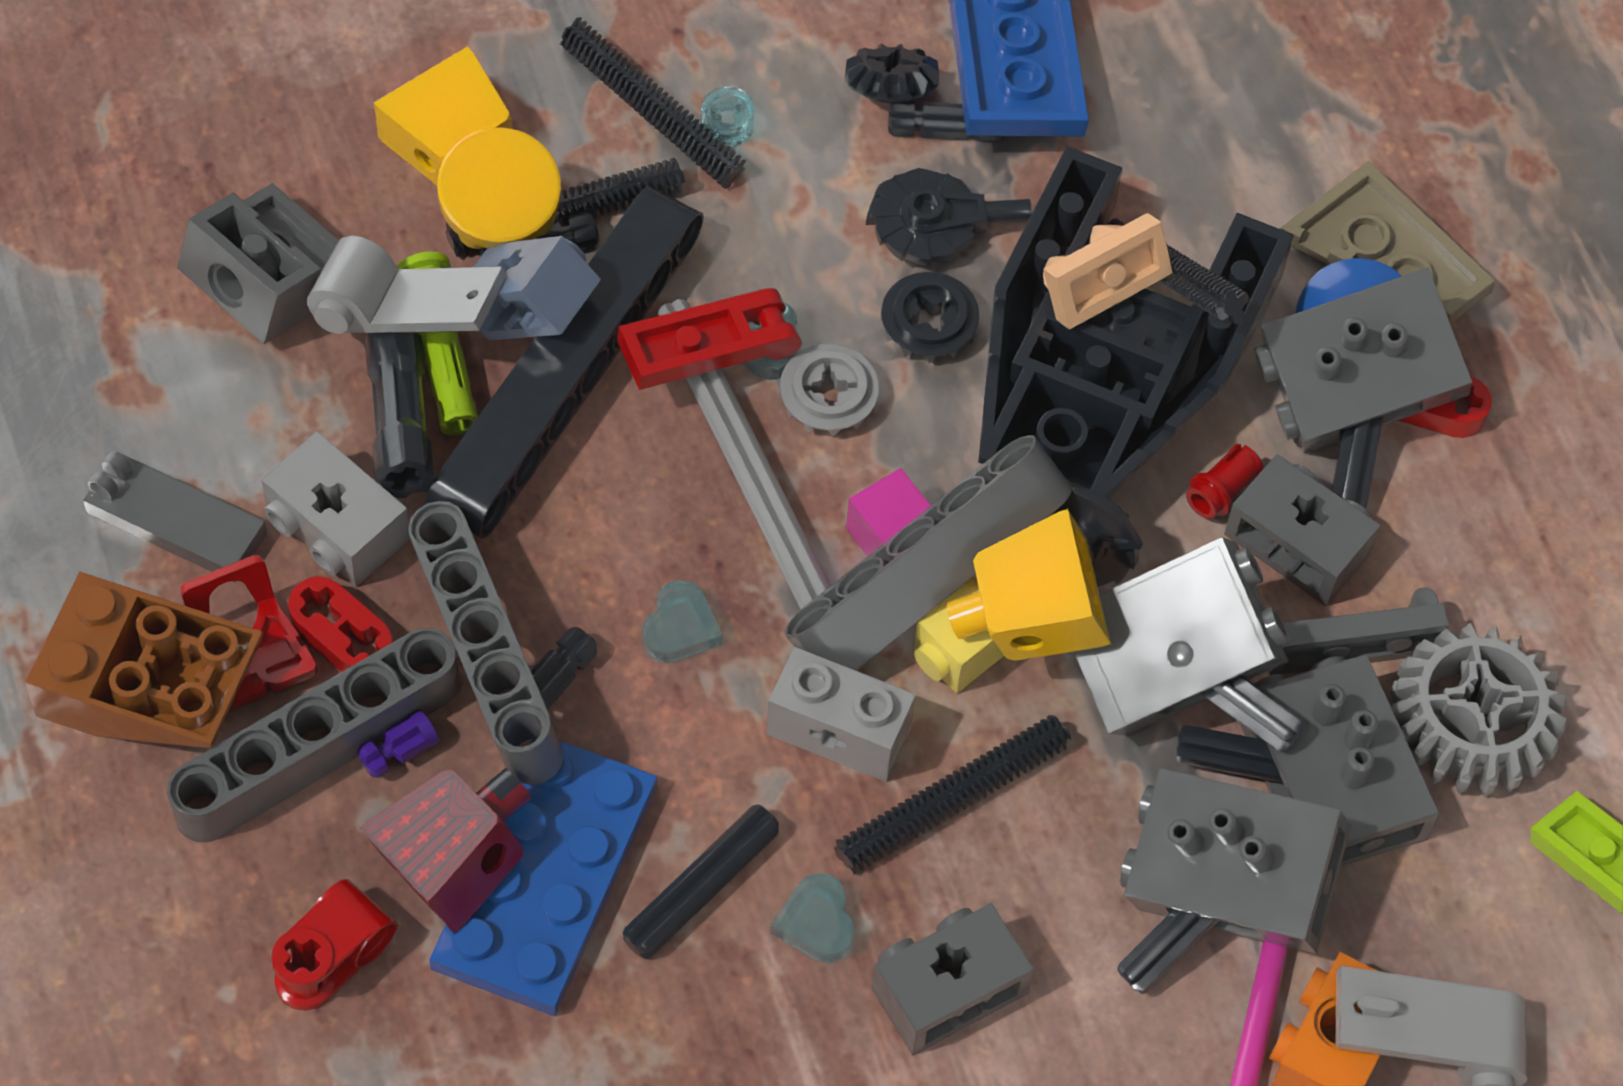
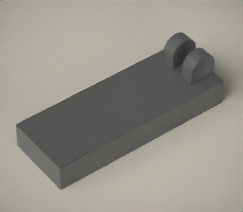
[83,452,267,583]
[1268,587,1449,676]

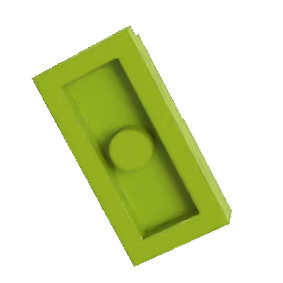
[1530,791,1623,915]

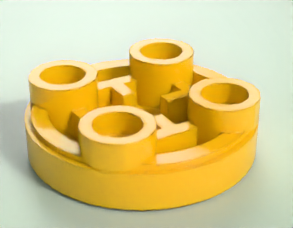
[437,127,561,249]

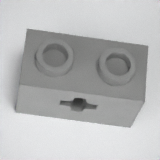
[261,431,410,587]
[766,647,916,782]

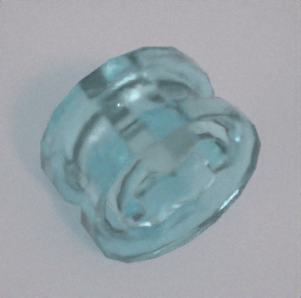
[701,86,755,147]

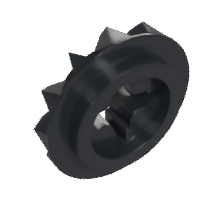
[845,43,940,104]
[880,272,979,363]

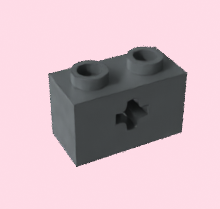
[1224,454,1381,607]
[871,903,1034,1056]

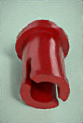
[1186,443,1264,519]

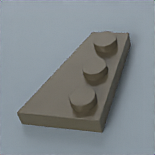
[1280,161,1495,324]

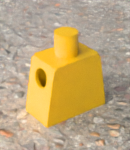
[374,46,513,186]
[946,509,1111,661]

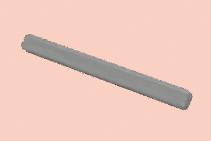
[658,299,831,609]

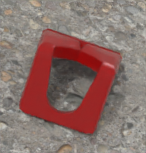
[181,555,318,712]

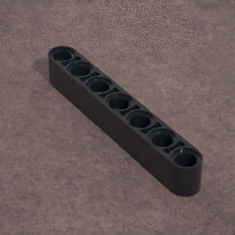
[426,186,704,538]

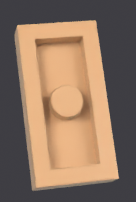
[1043,213,1173,329]

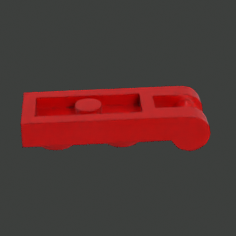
[617,288,802,390]

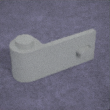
[307,236,507,334]
[1336,966,1527,1086]

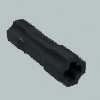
[365,332,434,499]

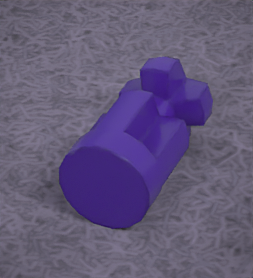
[357,710,440,777]

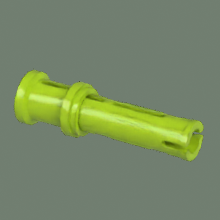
[397,252,479,436]

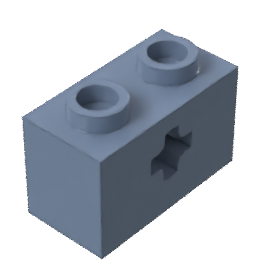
[474,236,601,341]

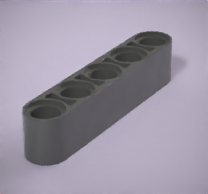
[785,435,1072,671]
[408,501,564,785]
[167,628,459,842]

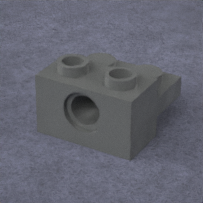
[177,183,339,344]

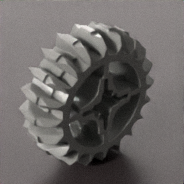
[1390,623,1567,797]

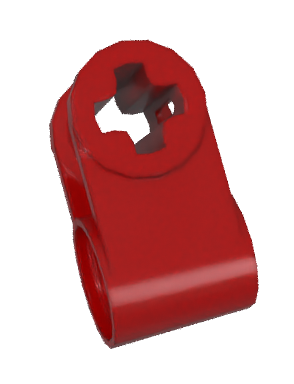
[271,879,398,1011]

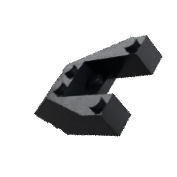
[978,146,1294,500]

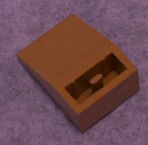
[25,571,263,748]

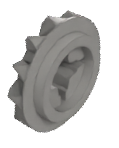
[780,344,879,437]

